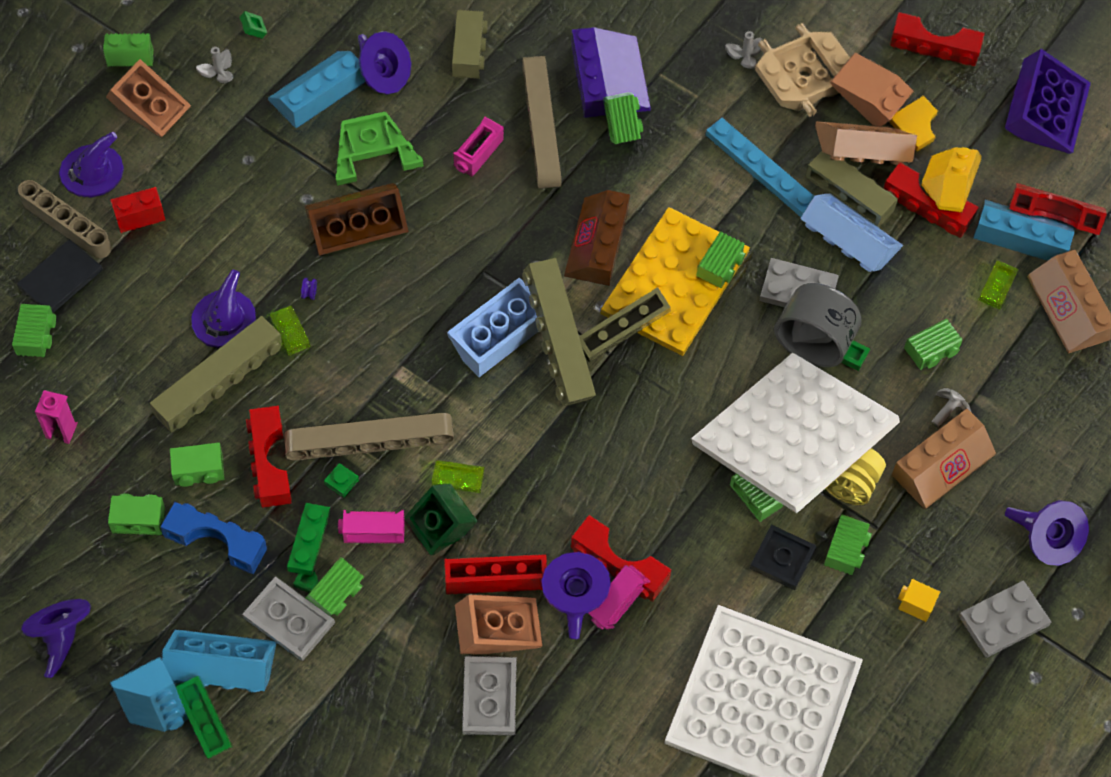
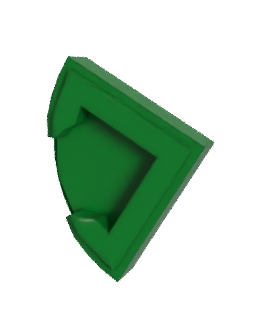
[293,571,319,593]

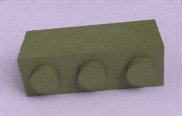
[452,10,488,78]

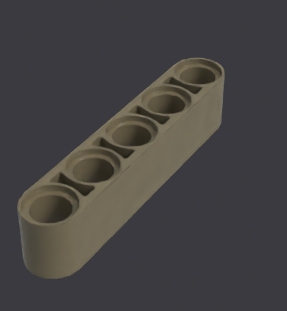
[18,180,112,258]

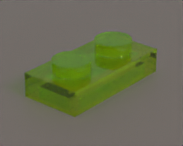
[978,260,1019,309]
[270,305,311,356]
[432,460,484,493]

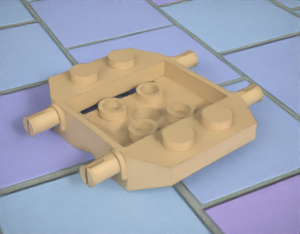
[755,23,850,117]

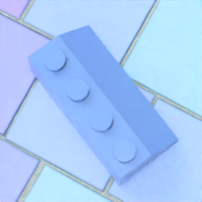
[800,193,903,272]
[447,278,539,377]

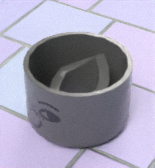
[774,283,862,367]

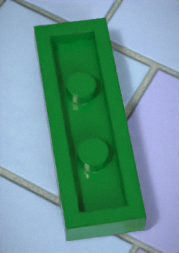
[287,503,330,576]
[176,676,233,759]

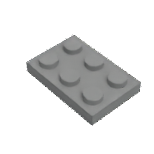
[759,258,839,307]
[242,577,335,661]
[959,580,1051,658]
[463,657,516,735]

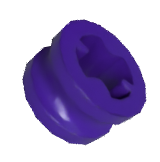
[301,278,317,300]

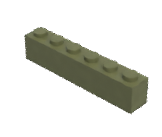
[522,258,596,406]
[150,316,282,433]

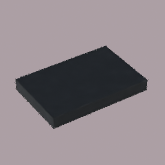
[17,239,103,313]

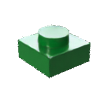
[239,11,267,39]
[841,340,870,371]
[324,463,359,498]

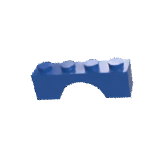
[161,502,267,574]

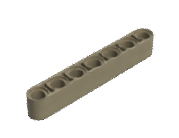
[522,56,561,189]
[284,413,454,460]

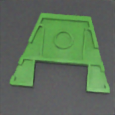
[336,112,423,186]

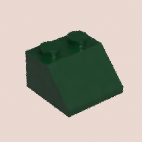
[404,484,478,556]

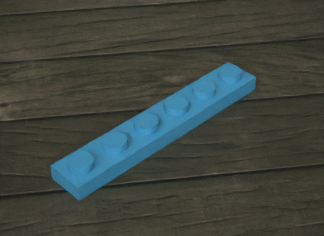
[706,118,814,217]

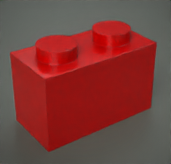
[110,187,166,233]

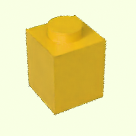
[898,579,940,622]

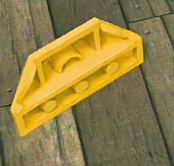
[922,147,981,212]

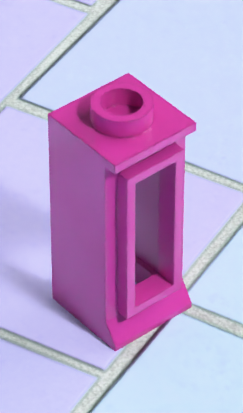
[453,117,503,177]
[35,390,78,444]
[338,510,405,543]
[589,565,651,629]

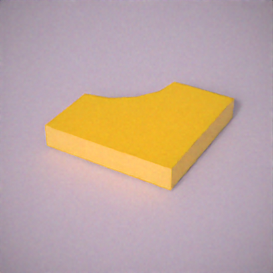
[888,96,938,151]

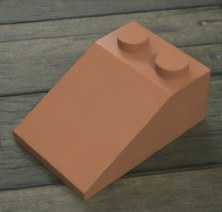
[830,53,913,127]
[106,59,191,138]
[455,595,542,655]

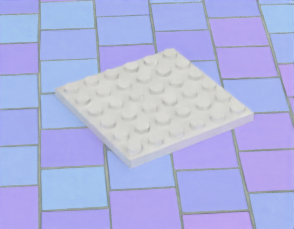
[691,353,900,513]
[664,605,863,777]

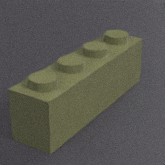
[806,151,898,228]
[579,287,671,361]

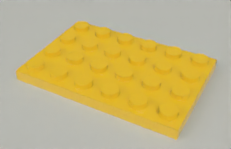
[600,207,750,356]

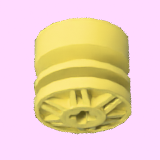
[825,448,886,505]

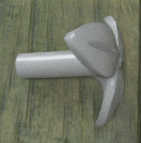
[725,31,762,69]
[196,47,233,83]
[931,388,971,428]

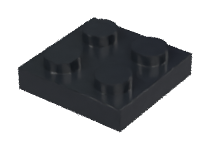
[750,524,817,590]

